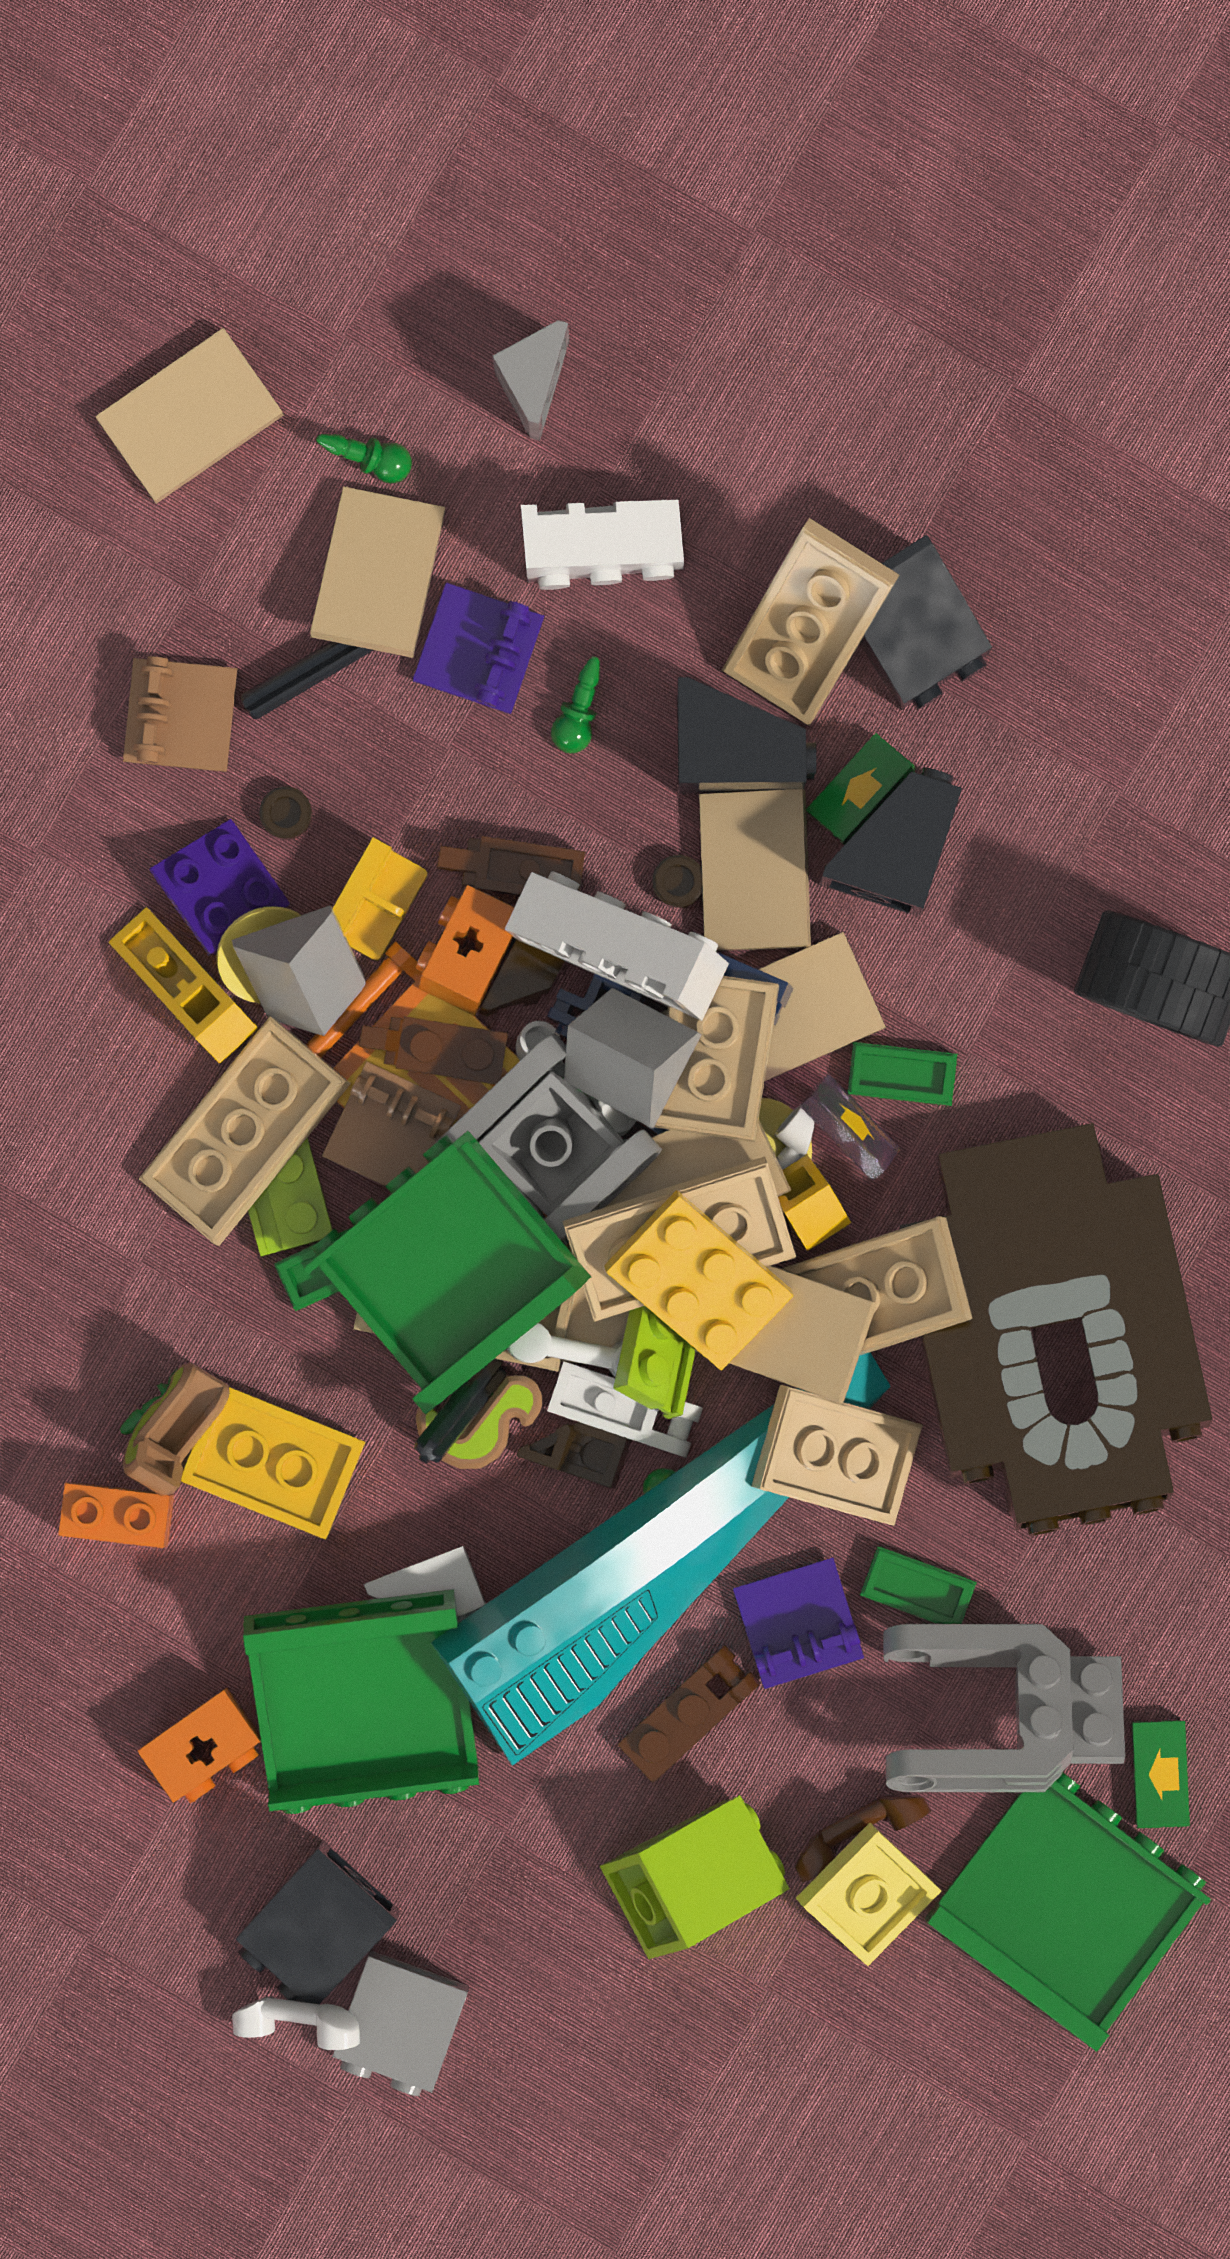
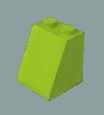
[600,1795,790,1959]

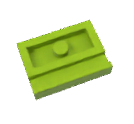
[248,1137,333,1257]
[613,1306,696,1419]

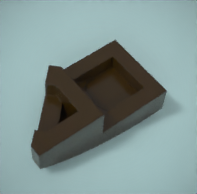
[480,940,565,1016]
[516,1422,632,1489]

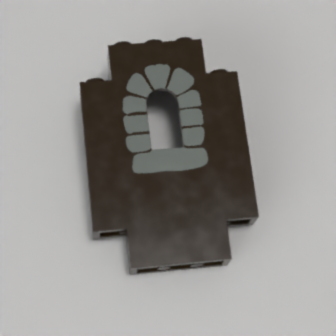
[899,1123,1213,1536]

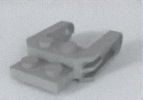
[436,1033,662,1246]
[883,1624,1125,1792]

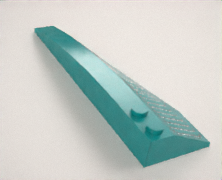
[431,1352,891,1766]

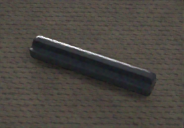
[241,641,374,719]
[414,1359,507,1463]

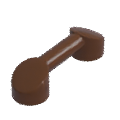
[795,1794,931,1882]

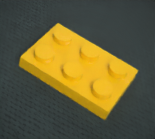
[604,1190,794,1371]
[181,1387,366,1540]

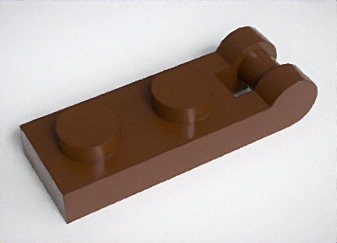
[617,1644,760,1783]

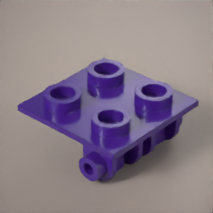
[412,583,545,714]
[149,819,290,956]
[733,1557,864,1689]

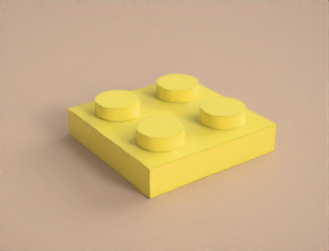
[796,1823,941,1966]

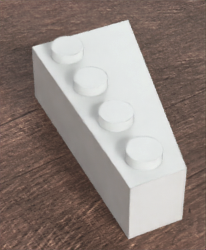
[505,871,729,1021]

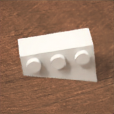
[521,500,684,590]

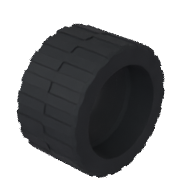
[1074,910,1230,1047]

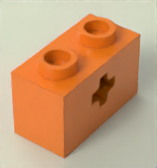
[415,885,514,1016]
[58,1482,175,1548]
[137,1687,261,1804]

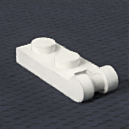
[547,1362,703,1458]

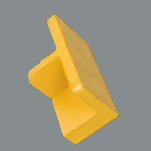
[332,837,428,961]

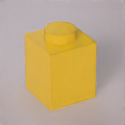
[778,1154,851,1251]

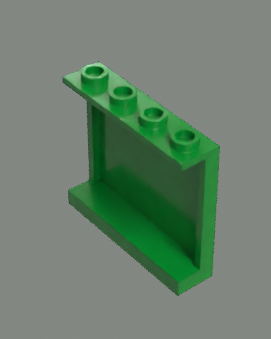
[303,1130,591,1415]
[243,1589,479,1814]
[925,1772,1212,2052]

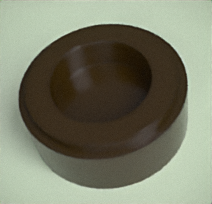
[259,786,313,840]
[652,855,703,908]

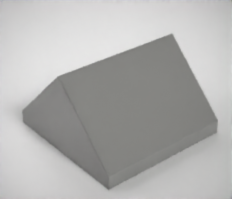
[493,320,569,441]
[232,905,366,1036]
[564,988,702,1128]
[478,1071,624,1216]

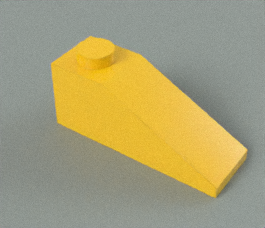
[109,907,258,1064]

